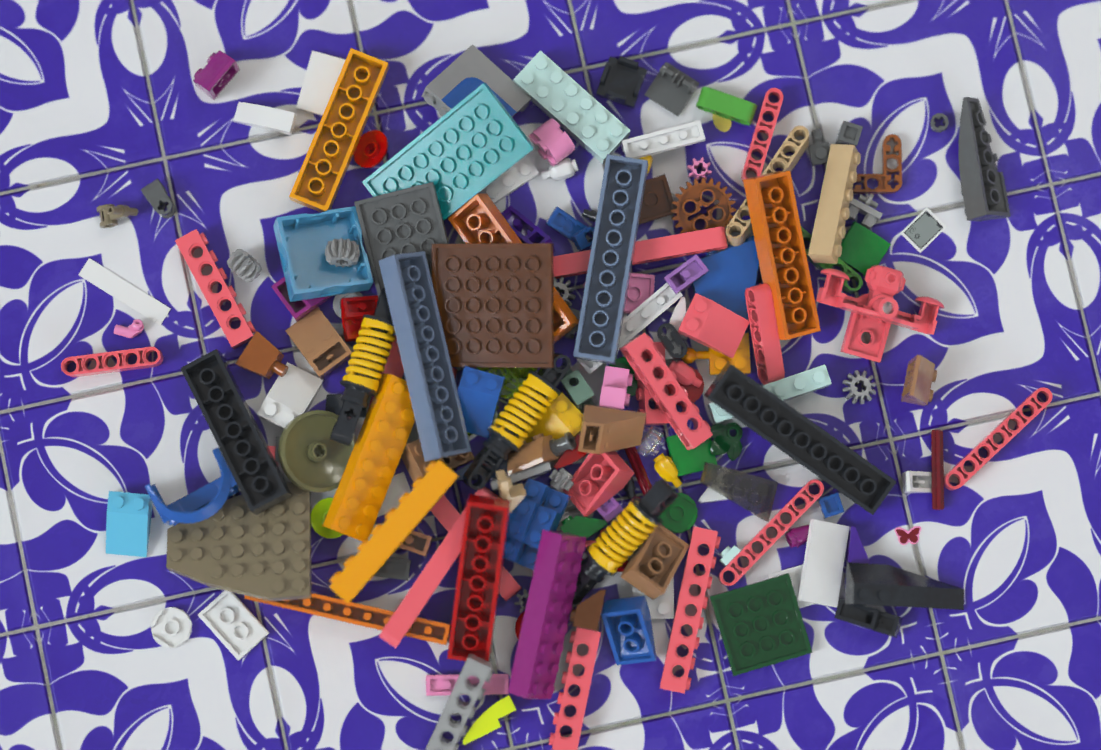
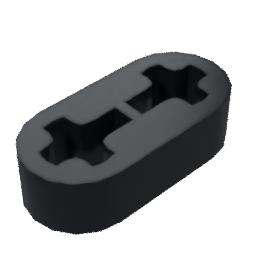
[657,323,687,359]

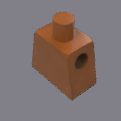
[235,331,288,379]

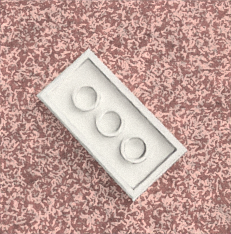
[798,519,849,608]

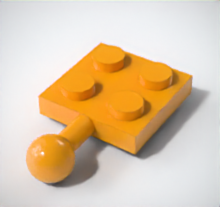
[681,333,751,375]

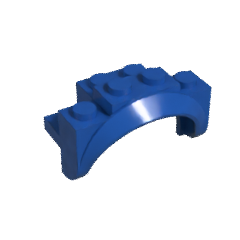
[504,478,571,570]

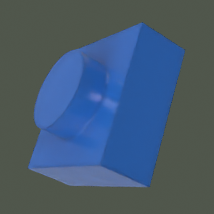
[818,493,844,519]

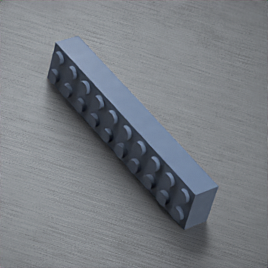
[573,154,648,365]
[379,251,471,462]

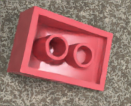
[678,293,749,359]
[563,451,634,517]

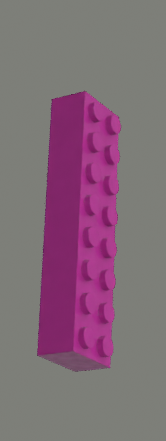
[508,530,586,699]

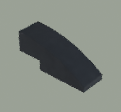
[834,598,903,638]

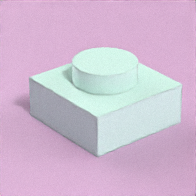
[719,545,740,566]

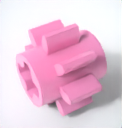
[687,157,712,181]

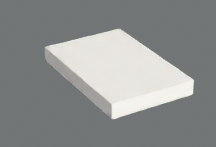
[296,51,345,116]
[198,590,269,661]

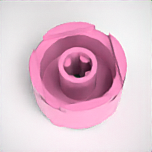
[529,118,575,167]

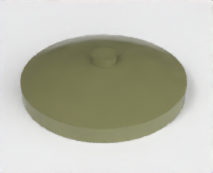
[278,410,356,493]

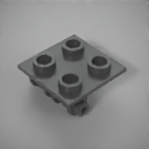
[644,62,700,116]

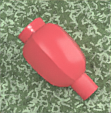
[668,360,703,388]

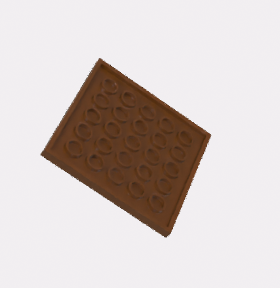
[432,243,554,368]

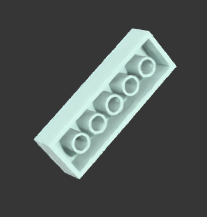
[513,50,631,164]

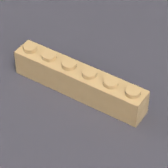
[808,144,861,264]

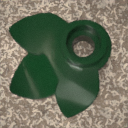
[710,423,743,461]

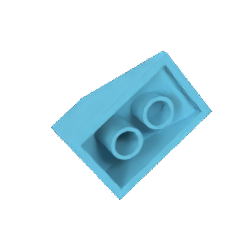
[106,491,153,557]

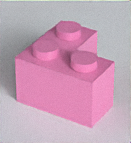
[599,366,633,410]

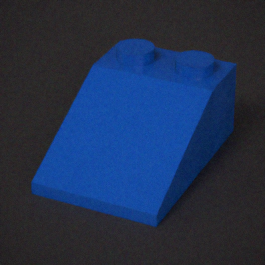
[458,366,505,438]
[601,596,657,665]

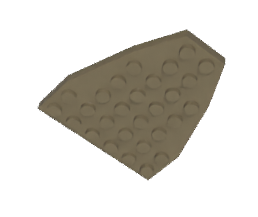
[166,482,311,601]

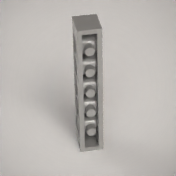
[425,653,494,750]

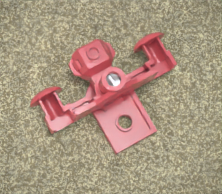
[816,265,944,363]

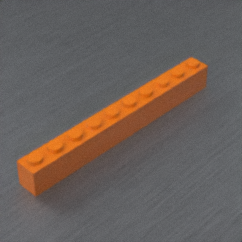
[244,593,451,645]

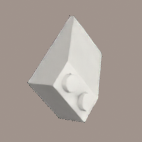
[257,362,324,429]

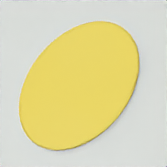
[713,114,732,132]

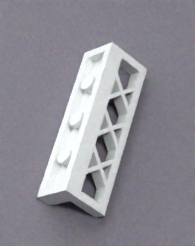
[621,120,705,159]

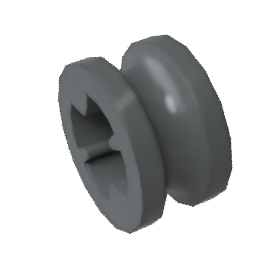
[930,113,949,132]

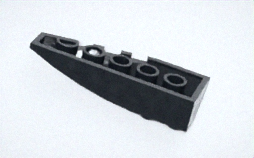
[845,562,964,610]

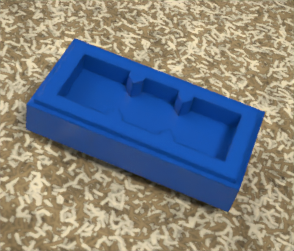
[545,207,588,242]

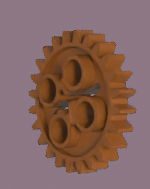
[670,177,737,234]

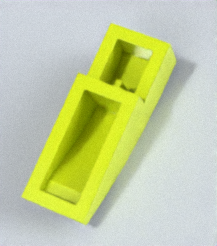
[462,695,516,745]

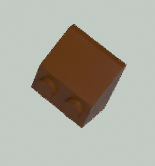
[570,589,606,631]

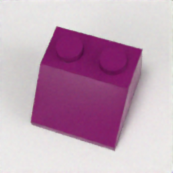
[193,50,240,100]

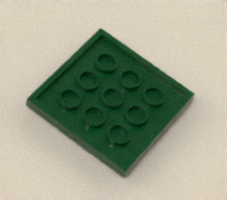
[709,573,812,676]

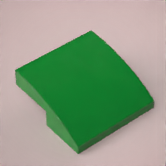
[838,222,891,276]
[666,435,718,477]

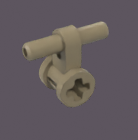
[96,204,138,228]

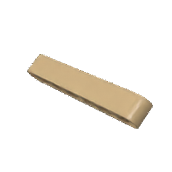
[726,126,809,246]

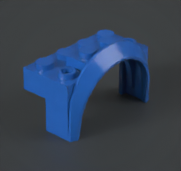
[145,448,239,526]

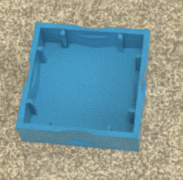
[273,206,373,302]

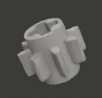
[549,467,574,492]

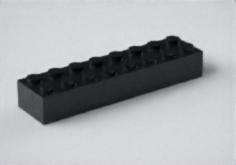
[180,349,292,515]

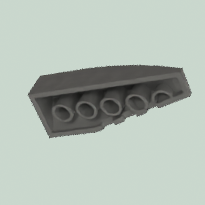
[959,97,1011,222]

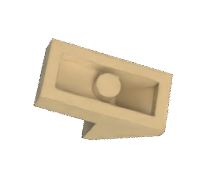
[496,470,526,514]

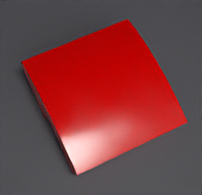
[341,295,378,342]

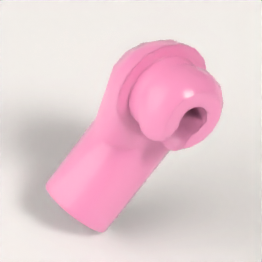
[114,319,144,338]

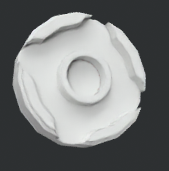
[151,607,192,648]

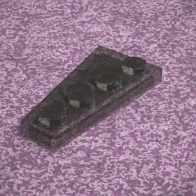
[700,462,778,522]

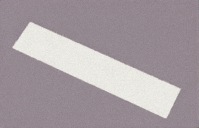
[79,258,171,325]

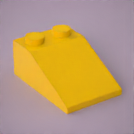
[522,392,583,443]

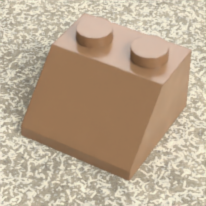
[507,433,560,475]

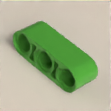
[696,87,757,126]

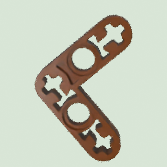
[852,134,902,194]

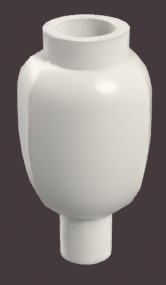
[541,158,579,181]

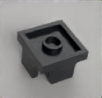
[596,56,647,109]

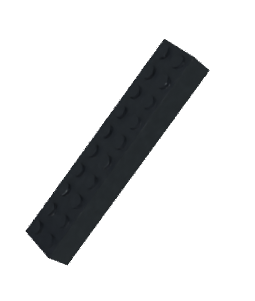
[704,362,896,515]

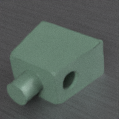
[561,368,597,413]

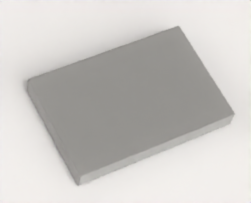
[491,462,551,493]

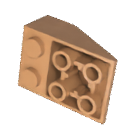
[285,307,352,379]
[578,405,646,454]
[401,439,474,483]

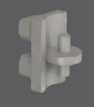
[849,193,883,229]

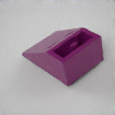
[271,277,334,322]

